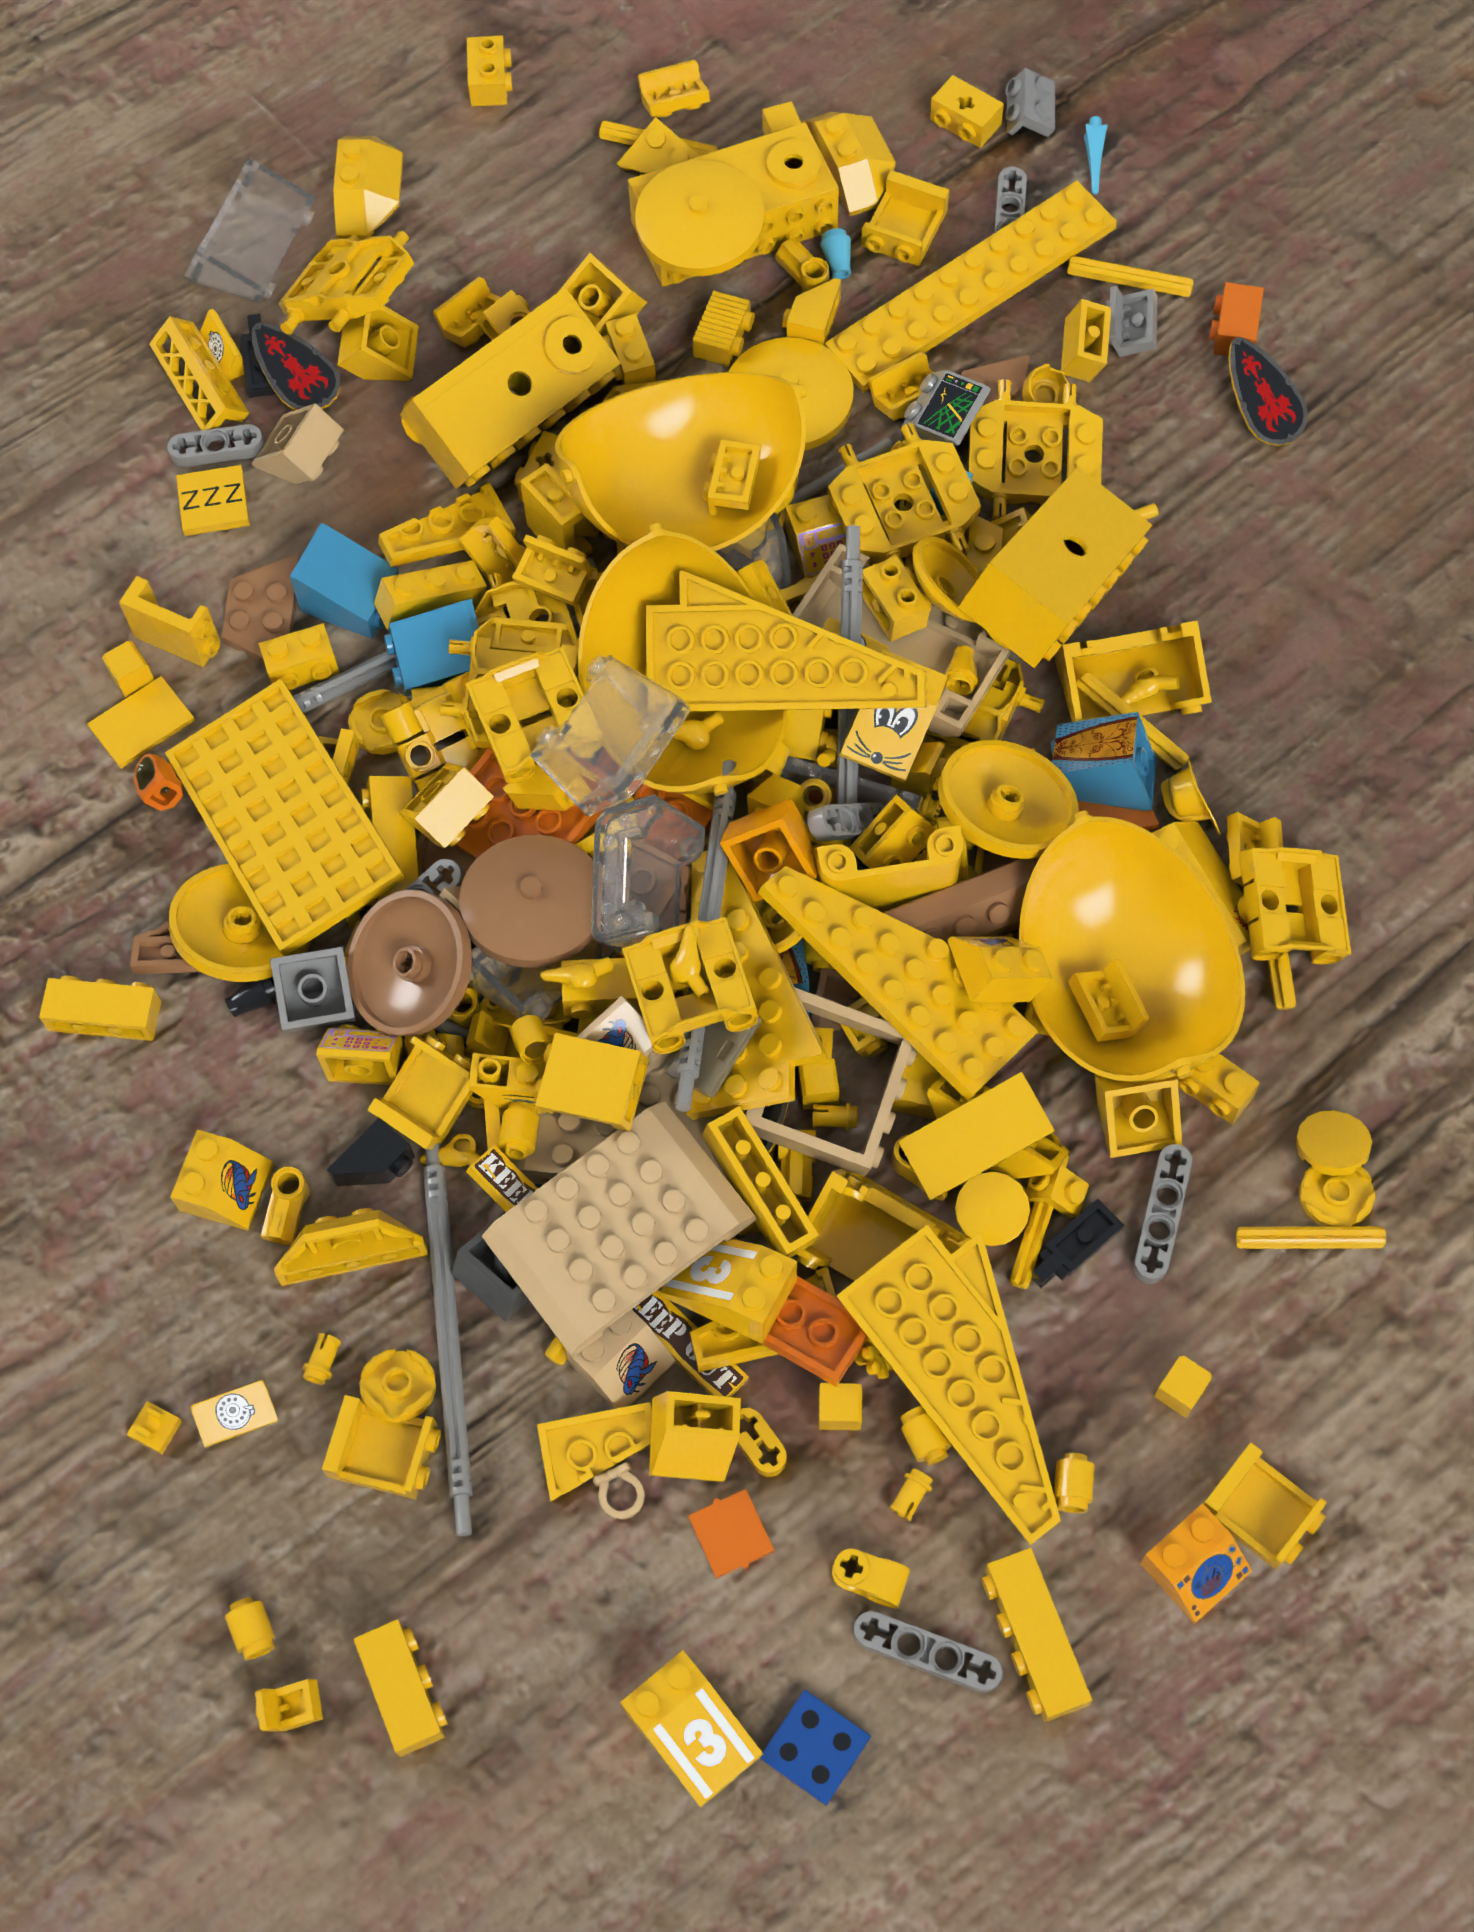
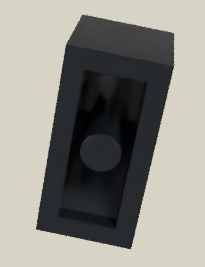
[327,1118,415,1186]

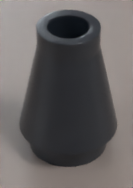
[225,977,277,1017]

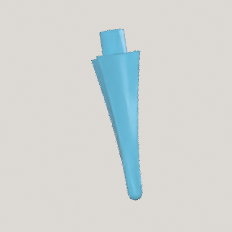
[1083,116,1107,195]

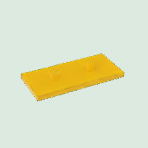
[898,1072,1055,1200]

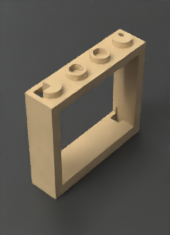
[745,988,917,1177]

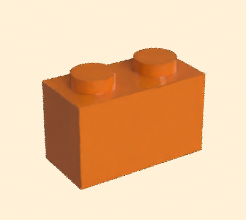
[1209,282,1264,356]

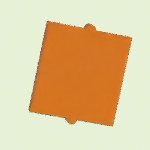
[688,1489,775,1579]

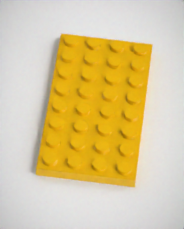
[165,679,406,956]

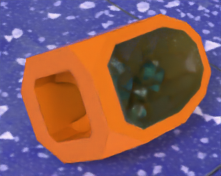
[134,754,183,811]

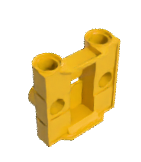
[465,646,603,784]
[380,671,488,792]
[1238,847,1351,965]
[622,917,758,1054]

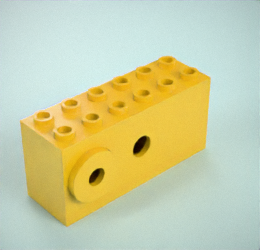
[628,122,839,287]
[400,287,621,489]
[958,466,1152,668]

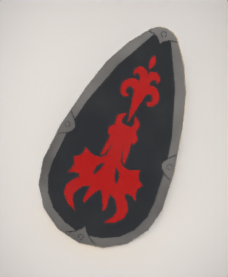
[252,322,341,410]
[1228,337,1308,446]

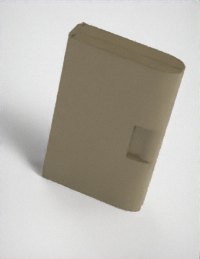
[666,1016,762,1099]

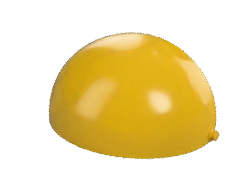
[555,372,807,551]
[578,523,787,796]
[1019,810,1245,1082]

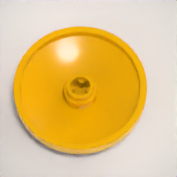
[635,160,765,276]
[728,337,853,451]
[938,740,1079,859]
[169,863,311,982]

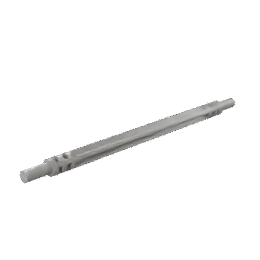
[836,525,863,859]
[293,557,596,713]
[676,760,737,1112]
[423,1131,473,1536]

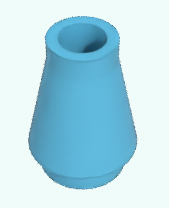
[820,228,851,279]

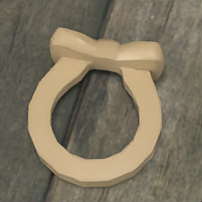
[593,1462,645,1520]

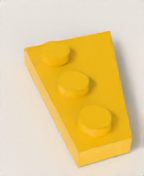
[537,1402,652,1502]

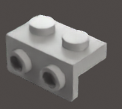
[1005,68,1055,137]
[1106,286,1158,357]

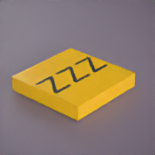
[176,465,250,536]

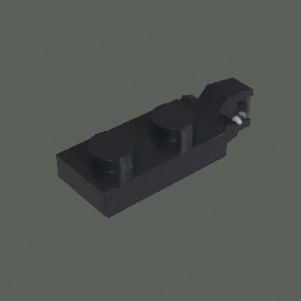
[240,314,276,398]
[1031,1199,1124,1288]

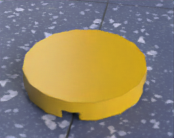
[348,689,409,755]
[1296,1110,1372,1176]
[1299,1166,1376,1226]
[955,1171,1031,1246]
[359,1349,436,1422]

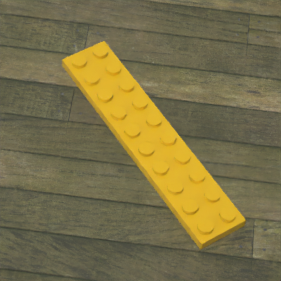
[824,181,1117,393]

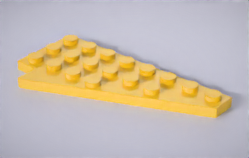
[646,571,927,712]
[686,851,827,1120]
[758,866,1038,1101]
[836,1225,1061,1545]

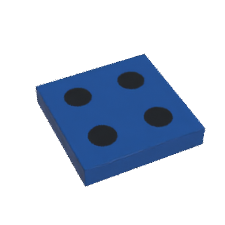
[759,1689,871,1806]

